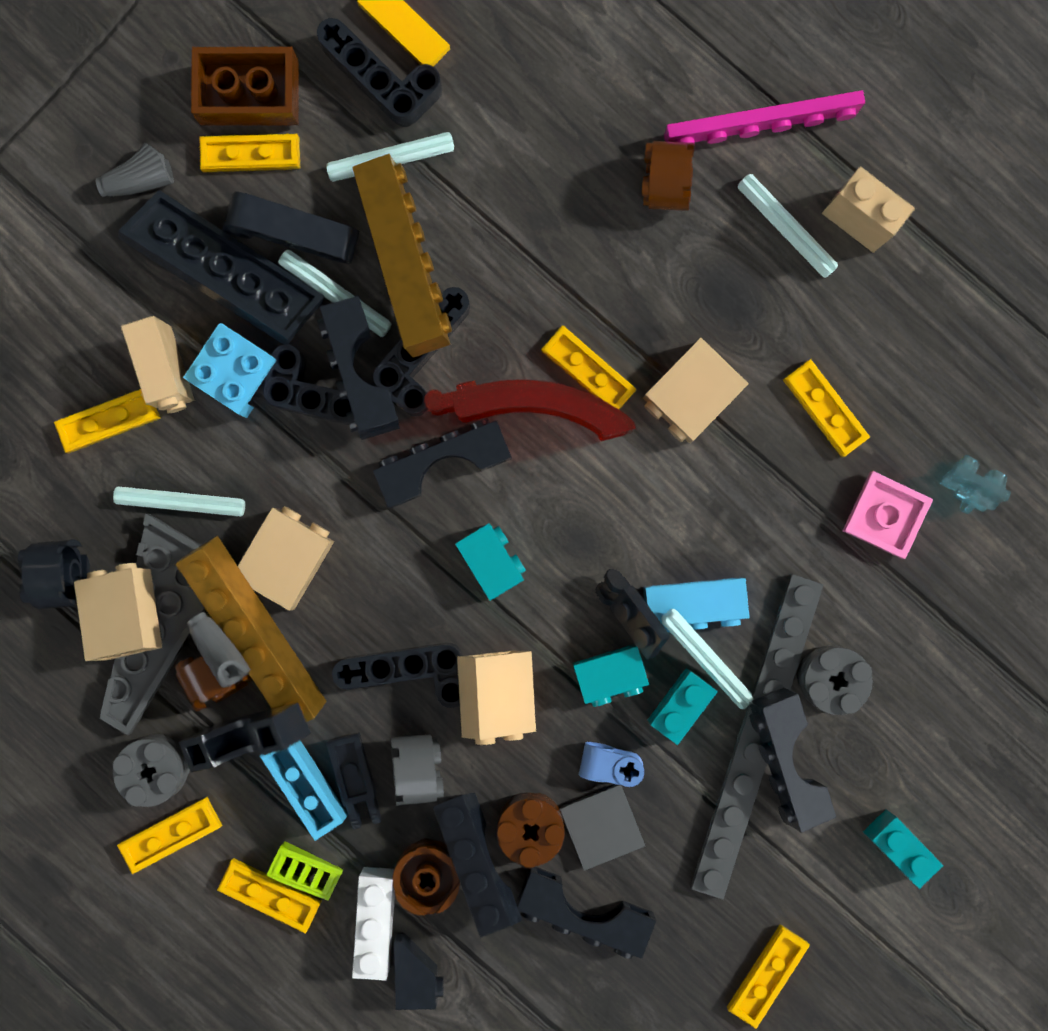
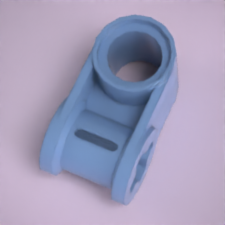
[579,742,644,787]

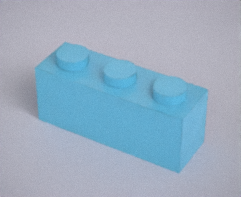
[643,577,749,632]
[260,741,348,840]

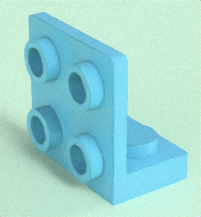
[183,323,276,418]

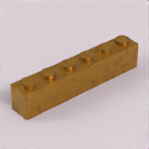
[352,153,452,357]
[176,536,327,722]

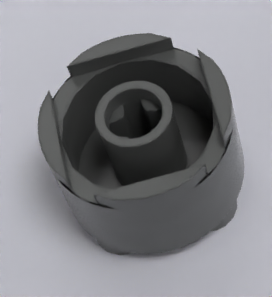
[797,645,873,715]
[113,734,190,807]
[391,734,444,806]

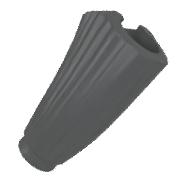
[96,143,174,197]
[187,612,250,688]

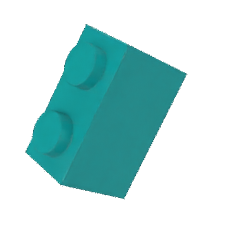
[455,523,526,601]
[573,644,649,707]
[647,668,718,745]
[863,809,944,889]

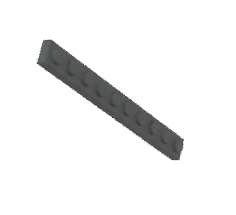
[690,574,824,900]

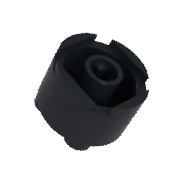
[18,539,91,609]

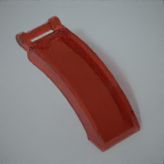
[424,380,636,441]

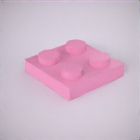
[843,471,933,559]

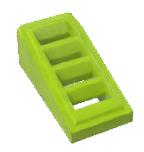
[266,841,344,901]

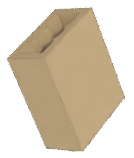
[822,167,915,253]
[121,316,195,413]
[643,338,749,443]
[238,506,334,611]
[74,563,162,661]
[457,650,536,745]

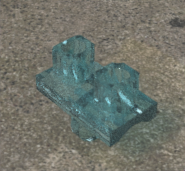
[940,455,1011,514]

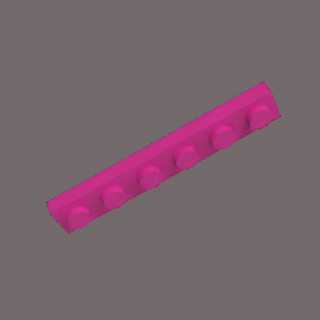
[664,90,865,145]

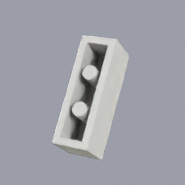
[353,867,395,980]

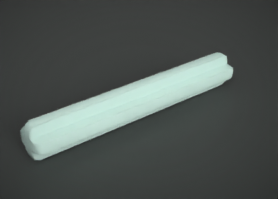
[326,132,454,182]
[738,174,838,278]
[278,249,391,337]
[113,487,245,516]
[661,609,754,709]

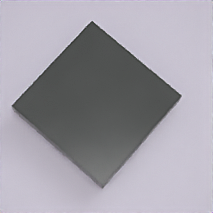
[559,784,645,871]

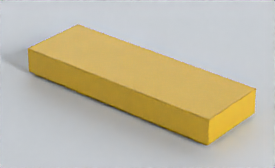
[357,0,450,66]
[199,134,300,172]
[541,325,637,415]
[783,359,870,458]
[54,389,160,453]
[117,797,222,874]
[217,858,322,934]
[727,924,810,1029]

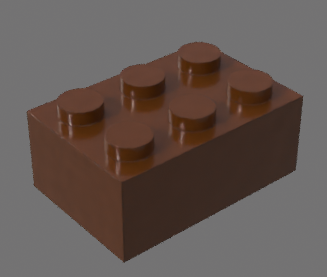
[191,47,299,126]

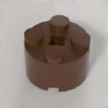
[642,141,694,211]
[175,656,253,711]
[497,792,565,868]
[393,838,460,916]

